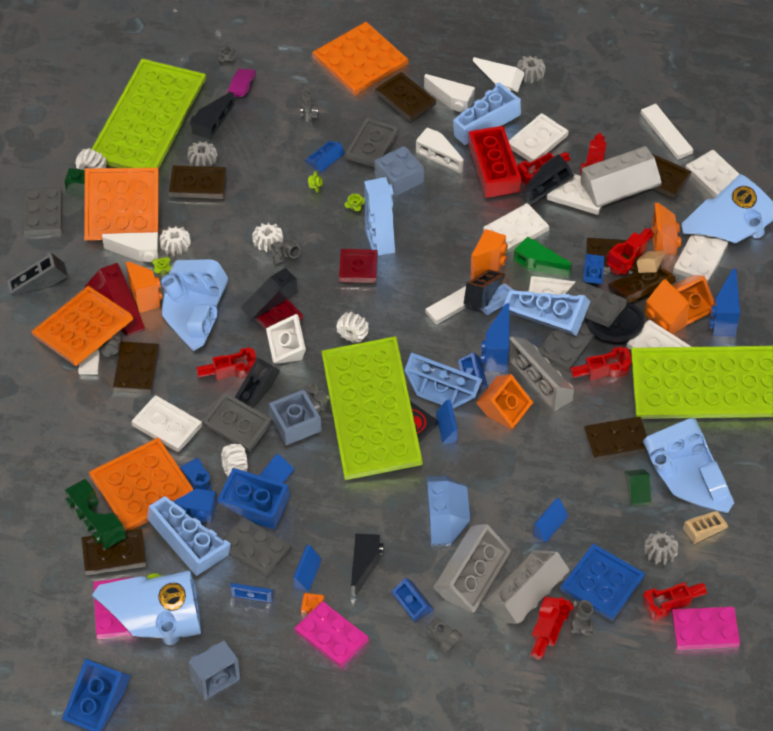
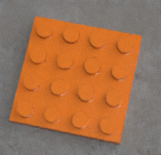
[312,22,409,96]
[84,168,159,242]
[31,286,133,366]
[89,437,194,531]

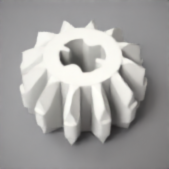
[75,148,107,170]
[252,222,283,254]
[159,226,191,256]
[336,311,369,343]
[221,443,248,477]

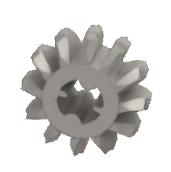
[517,55,546,84]
[187,141,218,167]
[644,530,678,566]

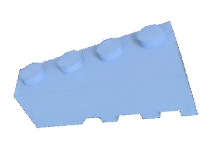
[453,82,521,145]
[364,177,395,256]
[503,290,591,336]
[147,496,231,576]

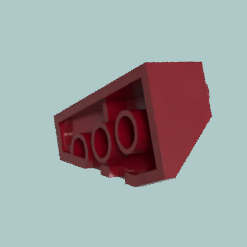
[85,263,145,336]

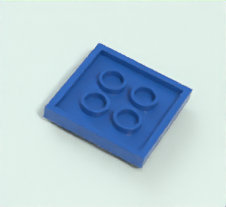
[560,544,646,622]

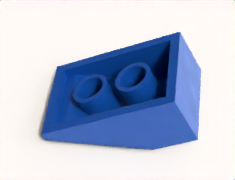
[709,269,740,337]
[481,303,510,372]
[217,468,290,530]
[62,659,131,731]

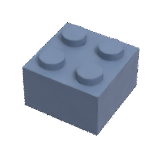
[374,146,424,197]
[269,390,322,445]
[188,641,240,701]

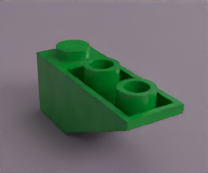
[513,236,572,277]

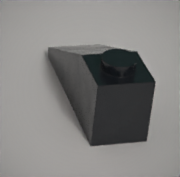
[190,92,235,140]
[521,154,574,205]
[7,253,68,296]
[241,267,298,321]
[463,269,505,310]
[234,357,280,408]
[351,533,384,597]

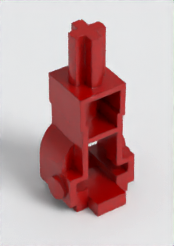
[580,133,607,173]
[517,152,571,186]
[607,228,654,276]
[570,346,632,381]
[196,347,256,380]
[642,582,707,622]
[531,597,574,660]

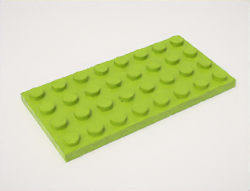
[92,59,206,169]
[321,336,423,480]
[631,346,773,419]

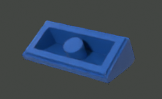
[305,141,345,172]
[458,352,488,390]
[436,399,458,444]
[259,454,294,483]
[533,498,568,542]
[293,545,321,592]
[391,578,434,622]
[230,583,274,603]

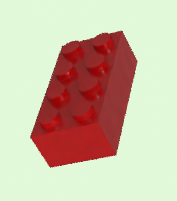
[468,126,521,198]

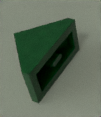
[624,469,651,506]

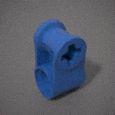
[179,457,212,491]

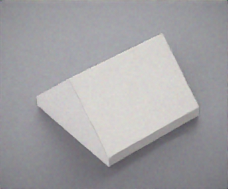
[266,314,306,364]

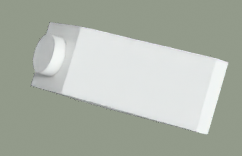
[473,58,524,93]
[424,74,475,112]
[416,127,464,174]
[102,232,159,262]

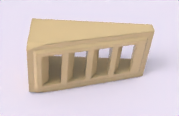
[637,251,665,273]
[683,511,728,544]

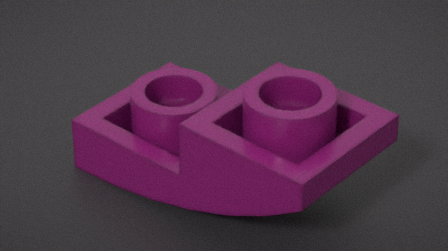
[228,69,256,97]

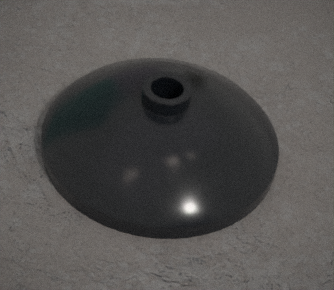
[587,303,645,342]

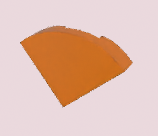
[301,593,325,614]

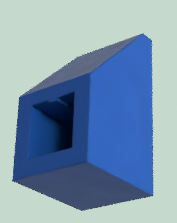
[582,254,604,285]
[173,488,217,522]

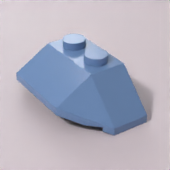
[405,352,483,409]
[426,475,470,546]

